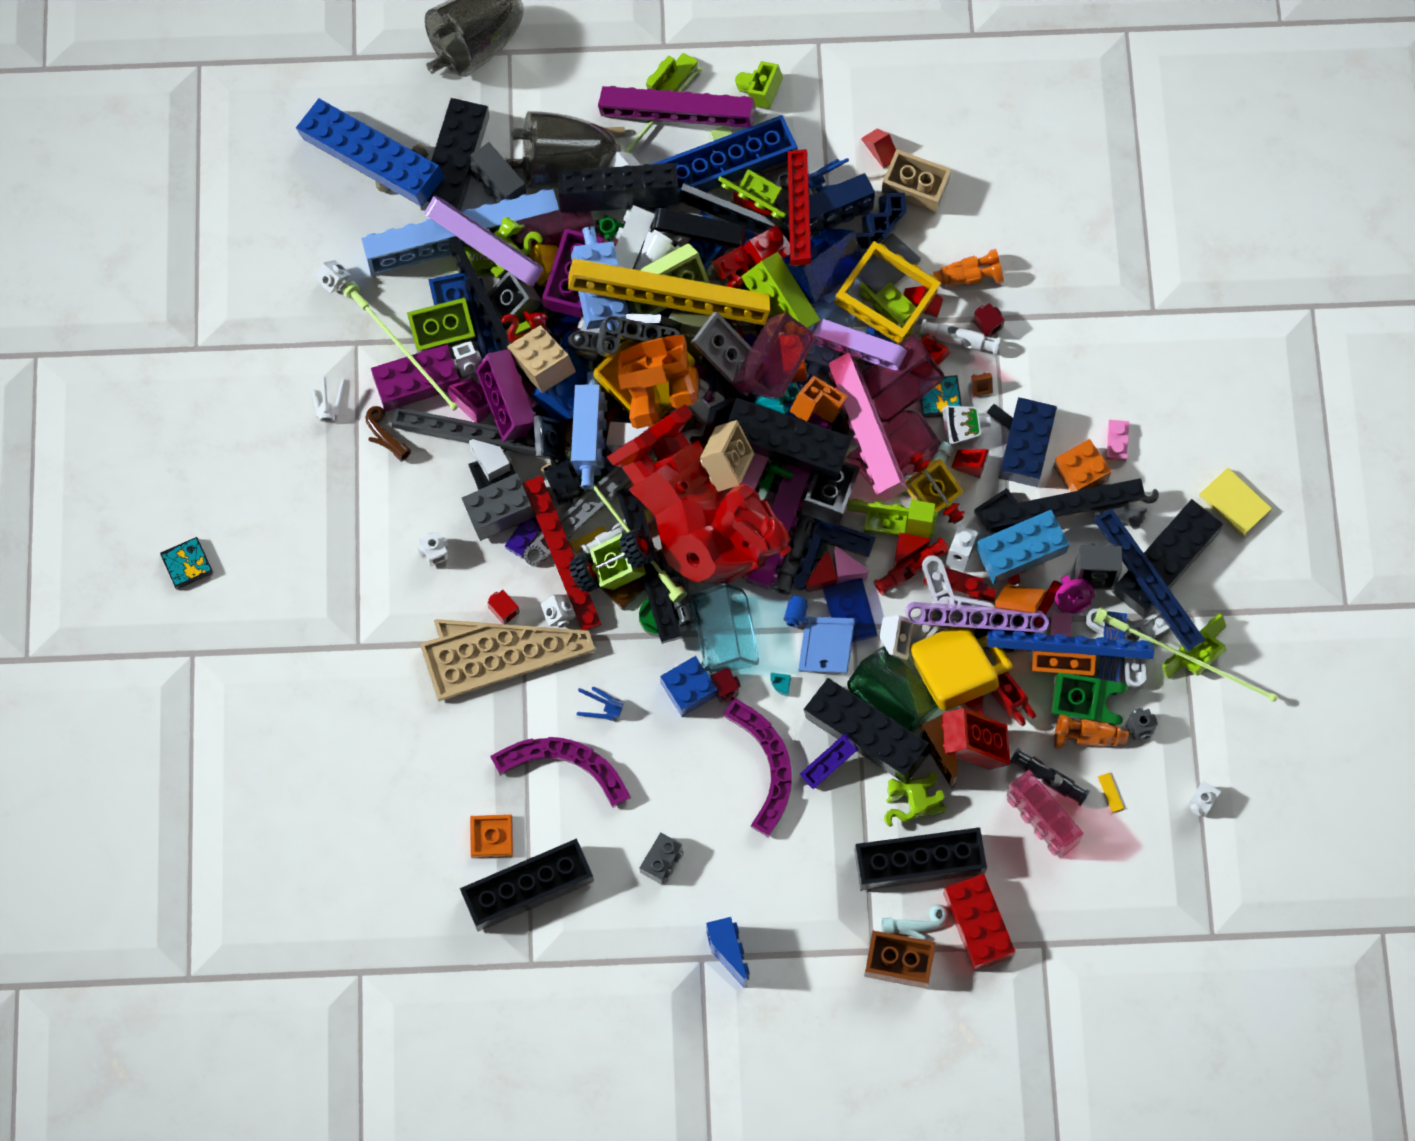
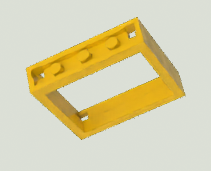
[834,241,941,345]

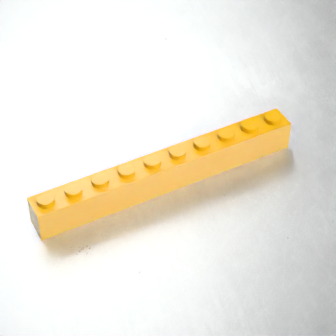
[568,258,770,325]

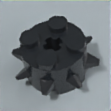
[543,458,585,506]

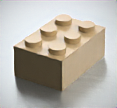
[881,149,951,212]
[507,325,576,393]
[700,420,755,492]

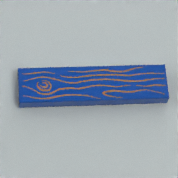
[1098,611,1127,696]

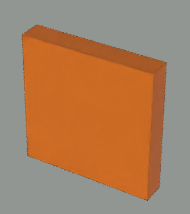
[995,584,1046,613]
[470,814,513,858]

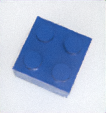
[660,656,717,717]

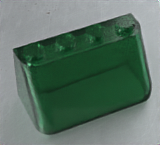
[847,646,939,732]

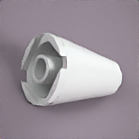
[634,228,680,270]

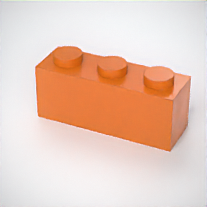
[1032,650,1096,676]

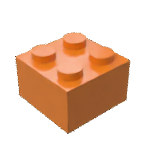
[1053,439,1112,492]

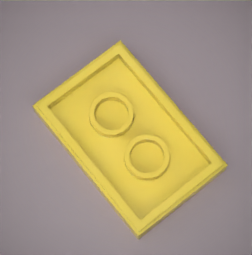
[1199,468,1272,537]

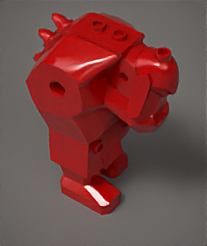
[607,404,792,584]

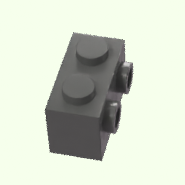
[639,832,684,885]

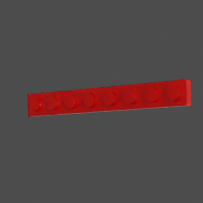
[788,149,811,266]
[523,475,602,631]

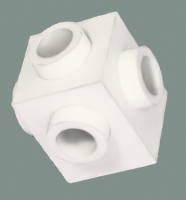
[314,260,351,293]
[452,341,482,377]
[418,531,449,567]
[541,594,576,628]

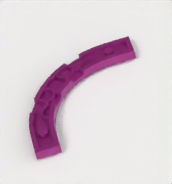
[723,698,792,838]
[490,737,631,808]

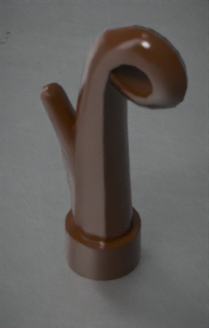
[365,406,412,461]

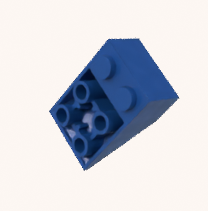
[706,917,750,987]

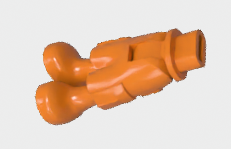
[933,249,1004,287]
[1054,715,1129,749]

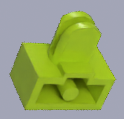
[735,61,783,109]

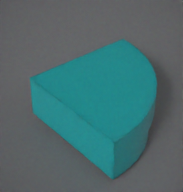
[770,673,791,697]

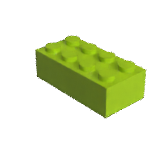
[741,252,820,338]

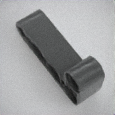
[597,316,680,356]

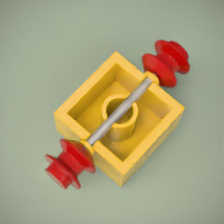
[905,451,965,524]

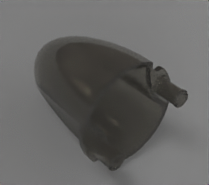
[425,0,524,77]
[504,111,621,188]

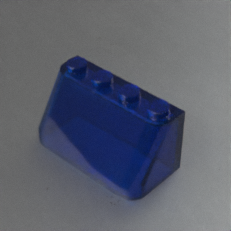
[782,229,862,304]

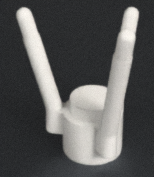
[312,376,345,422]

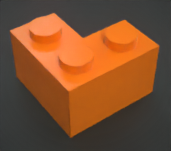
[790,376,848,423]

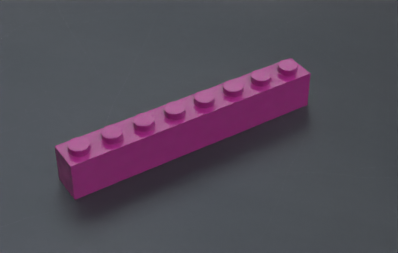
[598,86,756,128]

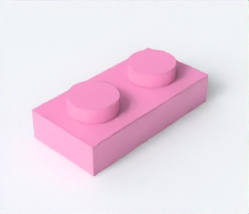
[1106,419,1129,461]

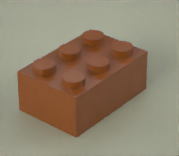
[864,930,936,989]

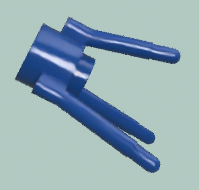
[809,158,849,192]
[576,687,624,721]

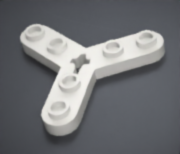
[911,555,996,644]
[1086,608,1170,689]

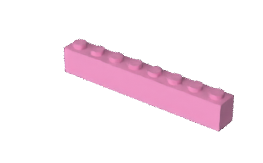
[828,352,908,501]

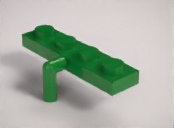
[756,458,794,500]

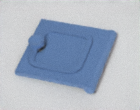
[798,616,855,674]

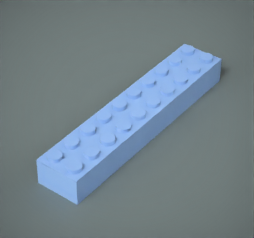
[361,189,561,275]

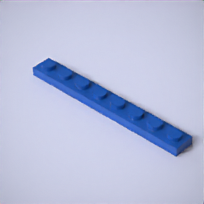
[987,629,1154,659]

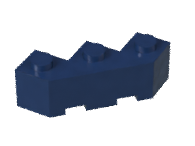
[845,193,907,257]

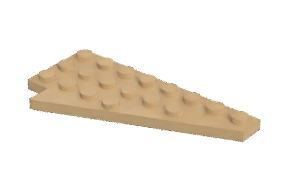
[420,619,595,702]

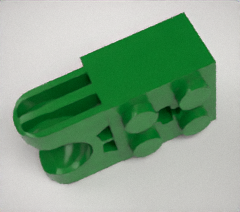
[1050,672,1128,725]

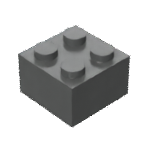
[487,272,542,327]

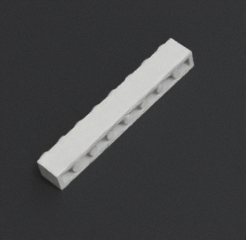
[572,205,654,362]

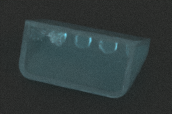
[691,583,759,674]

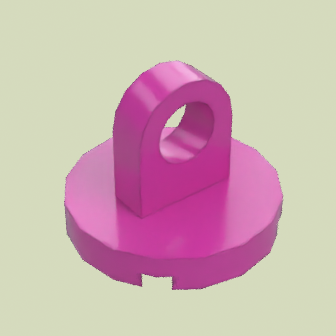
[1055,574,1095,614]

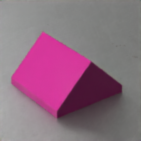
[448,378,491,423]

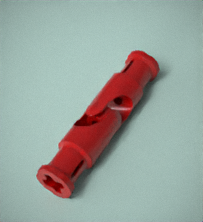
[873,537,950,596]

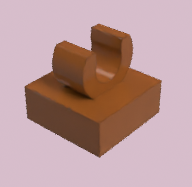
[971,373,993,397]

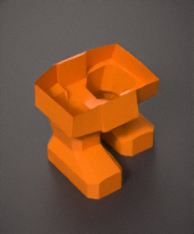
[618,335,699,429]

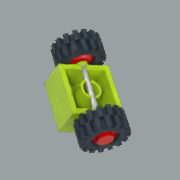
[569,528,655,593]

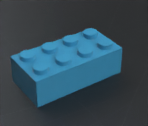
[975,510,1069,584]

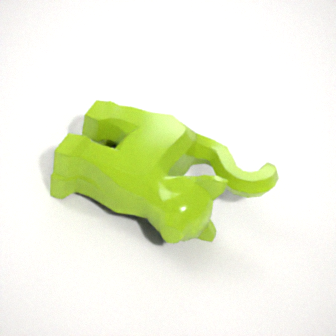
[475,217,543,278]
[884,771,947,827]

